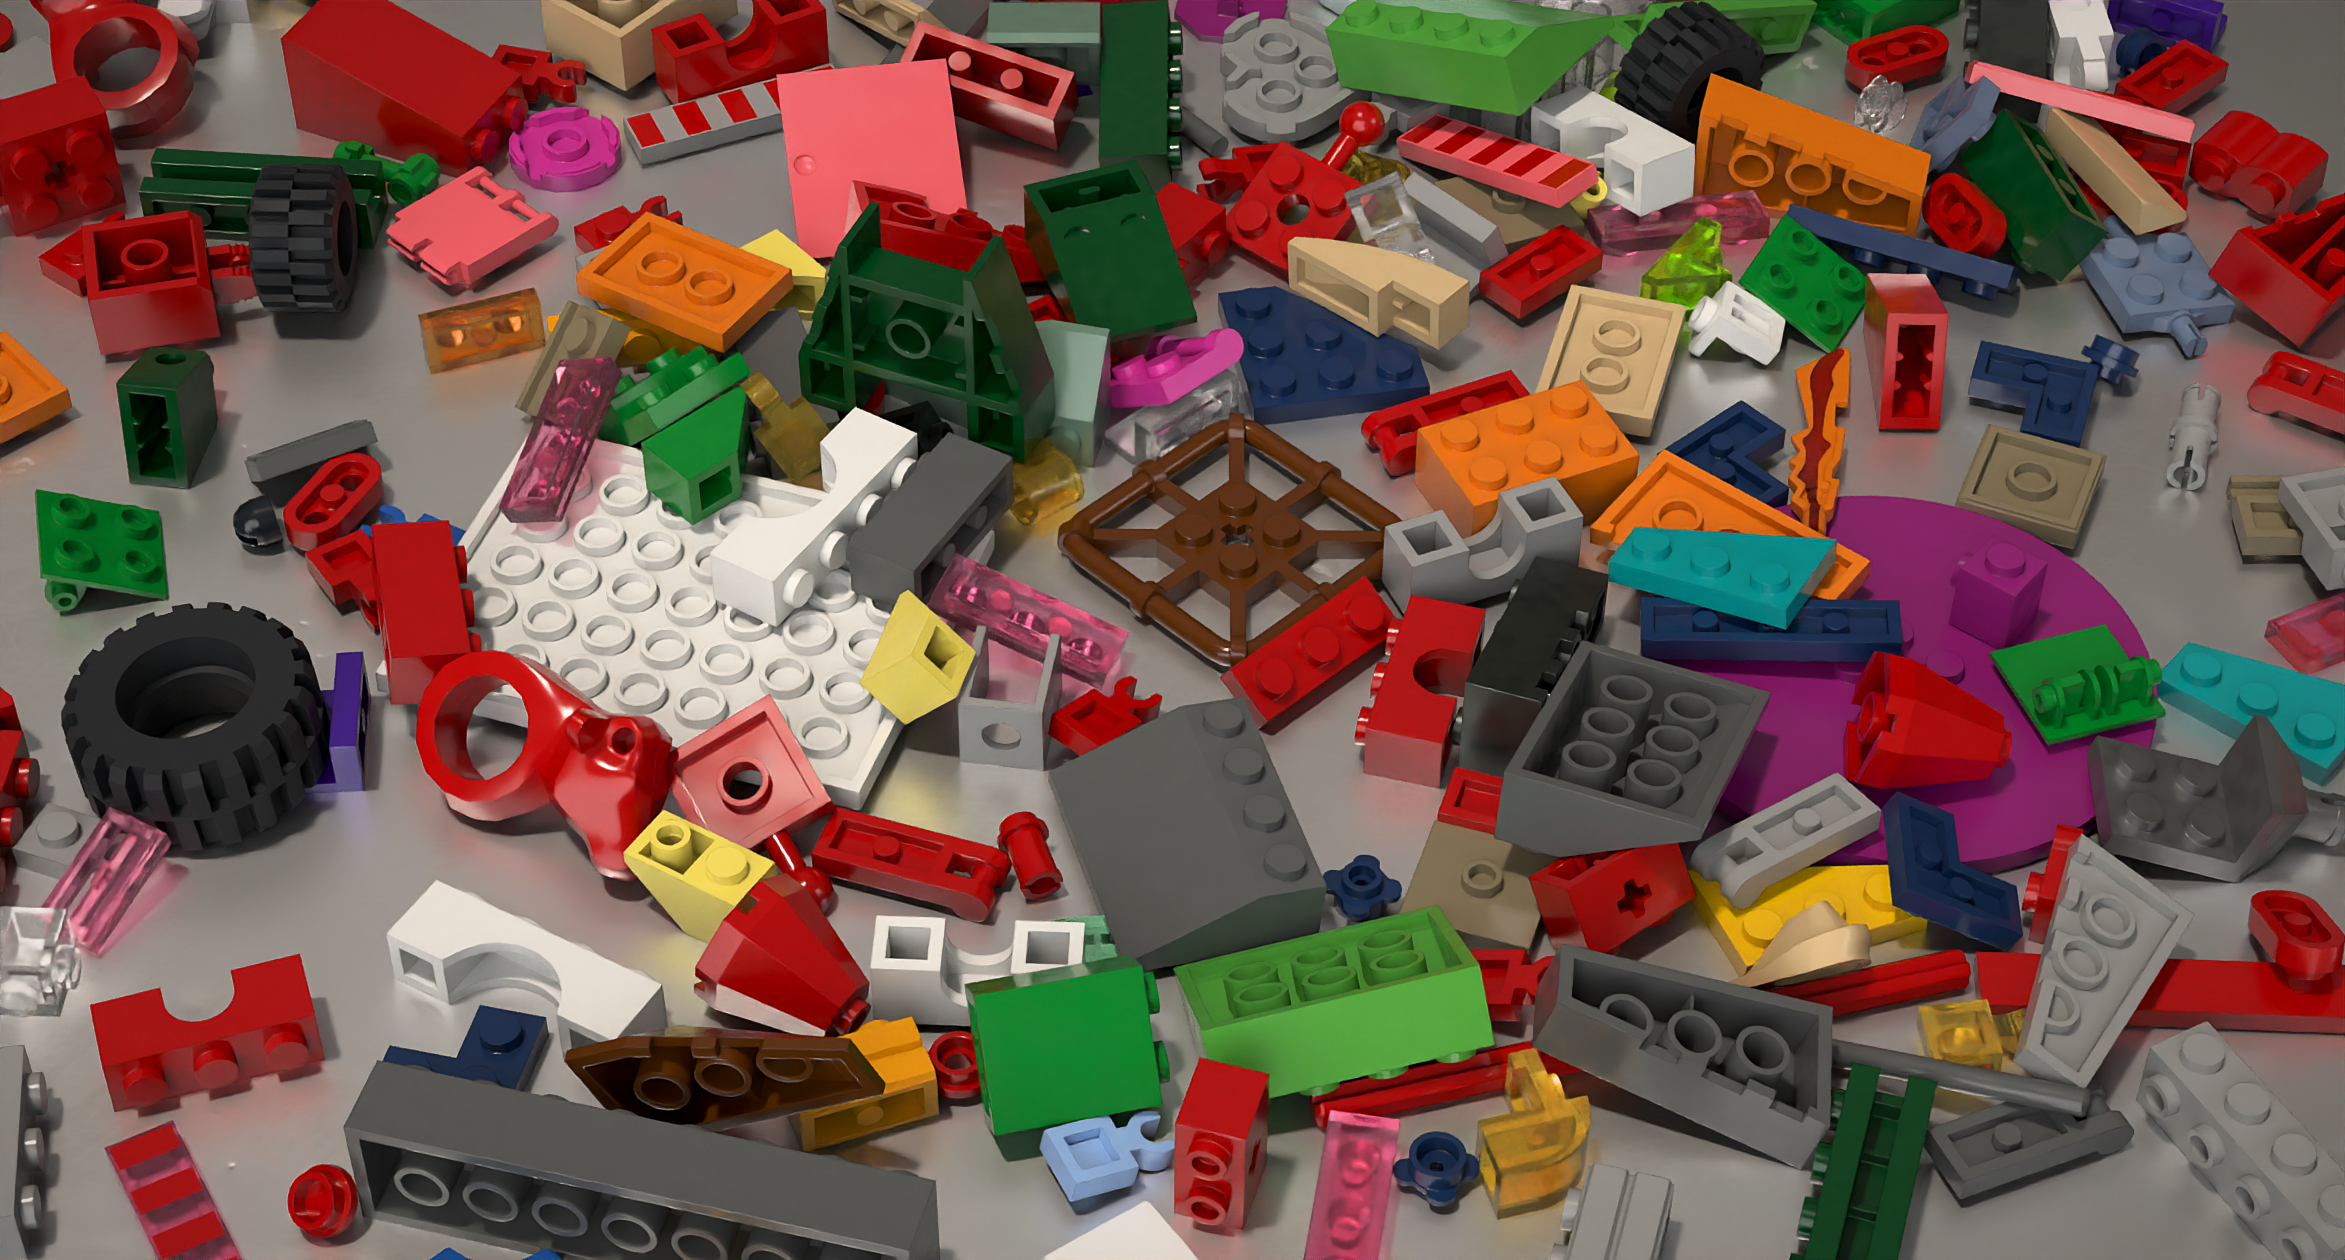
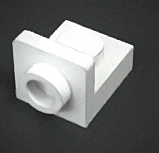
[1688,280,1786,366]

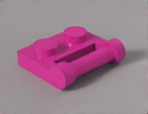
[1111,328,1244,409]

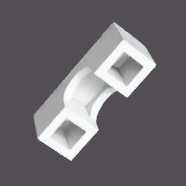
[1531,86,1695,217]
[870,915,1085,1026]

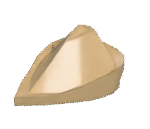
[1729,901,1872,990]

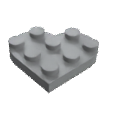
[1220,11,1372,147]

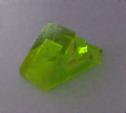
[1640,216,1732,322]

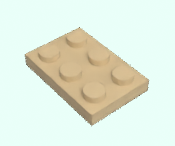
[1534,284,1687,438]

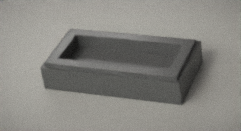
[244,419,378,482]

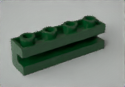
[1098,0,1183,194]
[138,148,389,249]
[1789,1062,1937,1260]

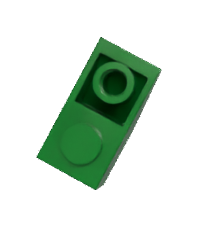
[641,386,750,525]

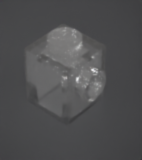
[0,906,82,1018]

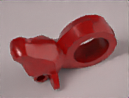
[29,0,200,140]
[416,650,673,882]

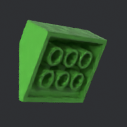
[1325,0,1614,116]
[1173,905,1495,1104]

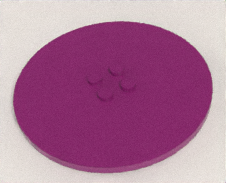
[1639,496,2158,874]

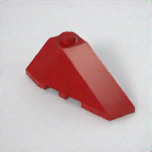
[844,180,1046,283]

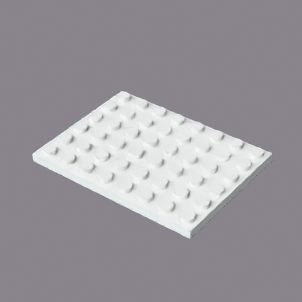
[375,425,994,810]

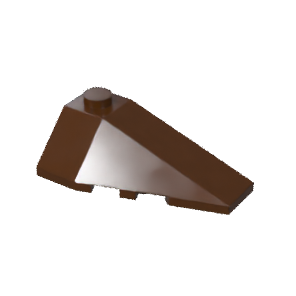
[564,1025,886,1132]

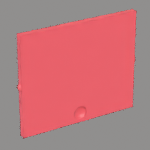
[777,58,967,263]

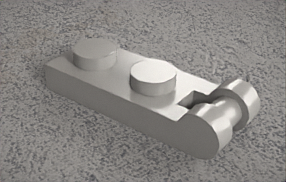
[1690,772,1881,909]

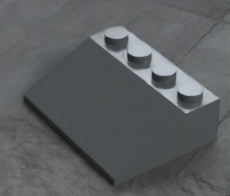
[1494,640,1771,857]
[1048,697,1327,971]

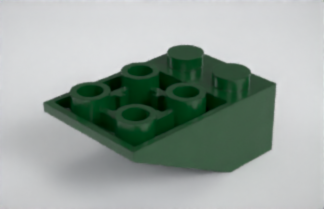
[1023,160,1197,344]

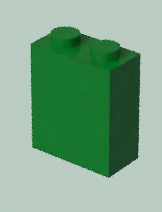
[964,955,1170,1136]

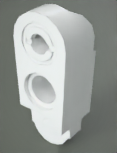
[2046,0,2114,92]

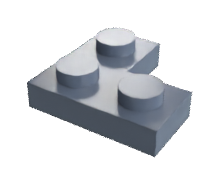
[1909,75,2001,174]

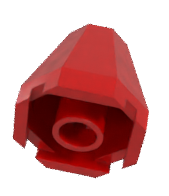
[1843,651,2012,789]
[694,873,871,1037]

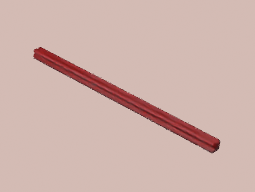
[1309,948,1971,1129]

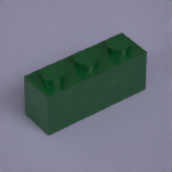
[1958,108,2109,282]

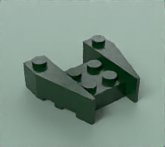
[798,201,1055,465]

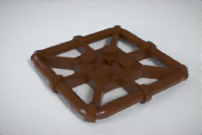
[1057,413,1402,669]

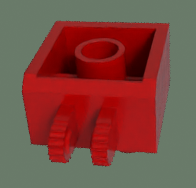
[0,75,126,237]
[81,210,258,355]

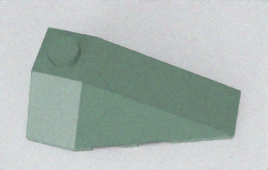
[883,320,1111,468]

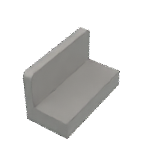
[1381,172,1509,301]

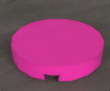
[509,107,622,192]

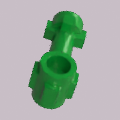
[332,140,441,207]

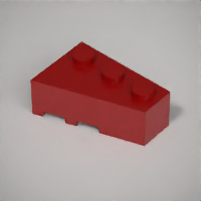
[2208,193,2345,348]

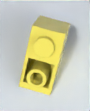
[859,590,976,725]
[623,810,776,944]

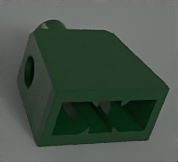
[116,347,218,488]

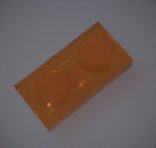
[418,287,546,374]

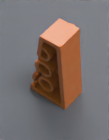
[1689,73,1931,239]

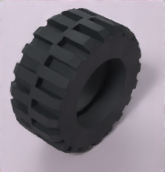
[61,602,330,851]

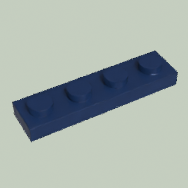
[1787,204,2019,301]
[1640,597,1903,663]

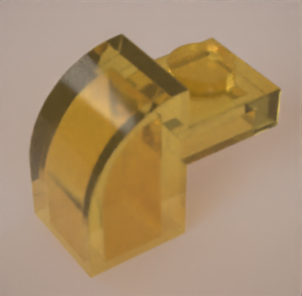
[1475,1048,1591,1220]

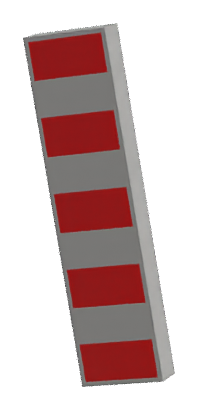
[623,63,836,165]

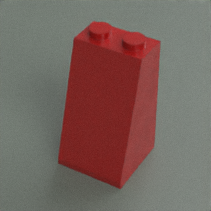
[281,0,528,178]

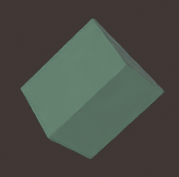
[987,2,1100,85]

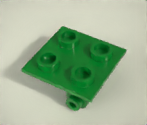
[1737,214,1867,355]
[34,489,168,611]
[1989,624,2166,745]

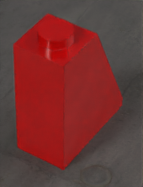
[1863,273,1949,429]

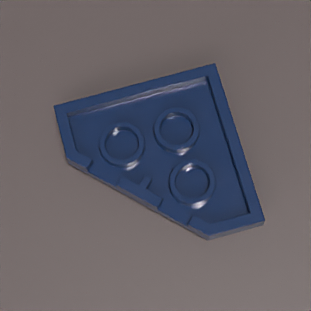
[1218,286,1430,425]

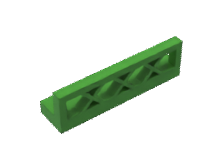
[1606,0,1817,54]

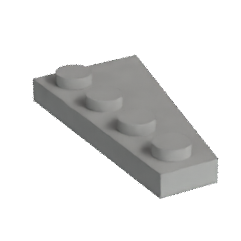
[2013,833,2195,1088]

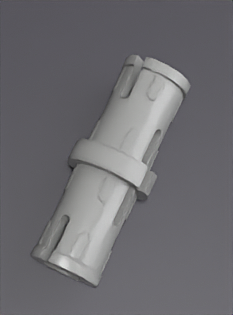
[2166,383,2221,490]

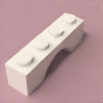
[710,407,918,627]
[386,880,668,1059]

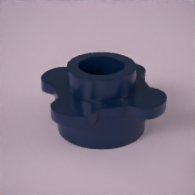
[1323,855,1402,923]
[1394,1131,1480,1206]

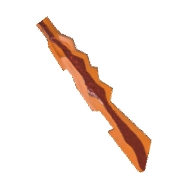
[1788,348,1851,536]

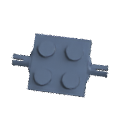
[2079,214,2235,357]

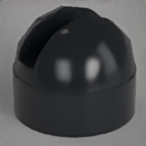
[233,494,283,547]

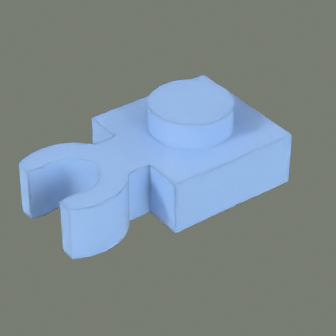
[1039,1111,1175,1202]

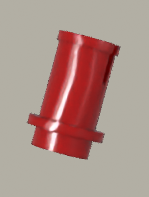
[997,811,1063,900]

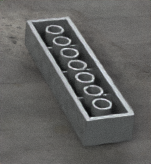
[343,1060,940,1260]

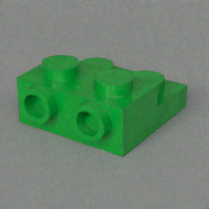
[587,345,752,447]

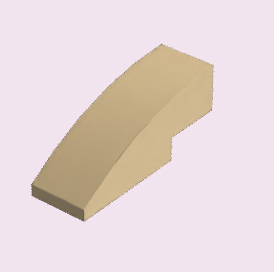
[1288,237,1470,350]

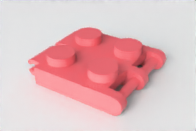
[386,166,559,286]

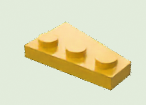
[1688,865,1928,977]

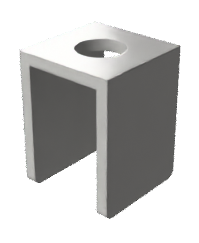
[958,625,1062,771]

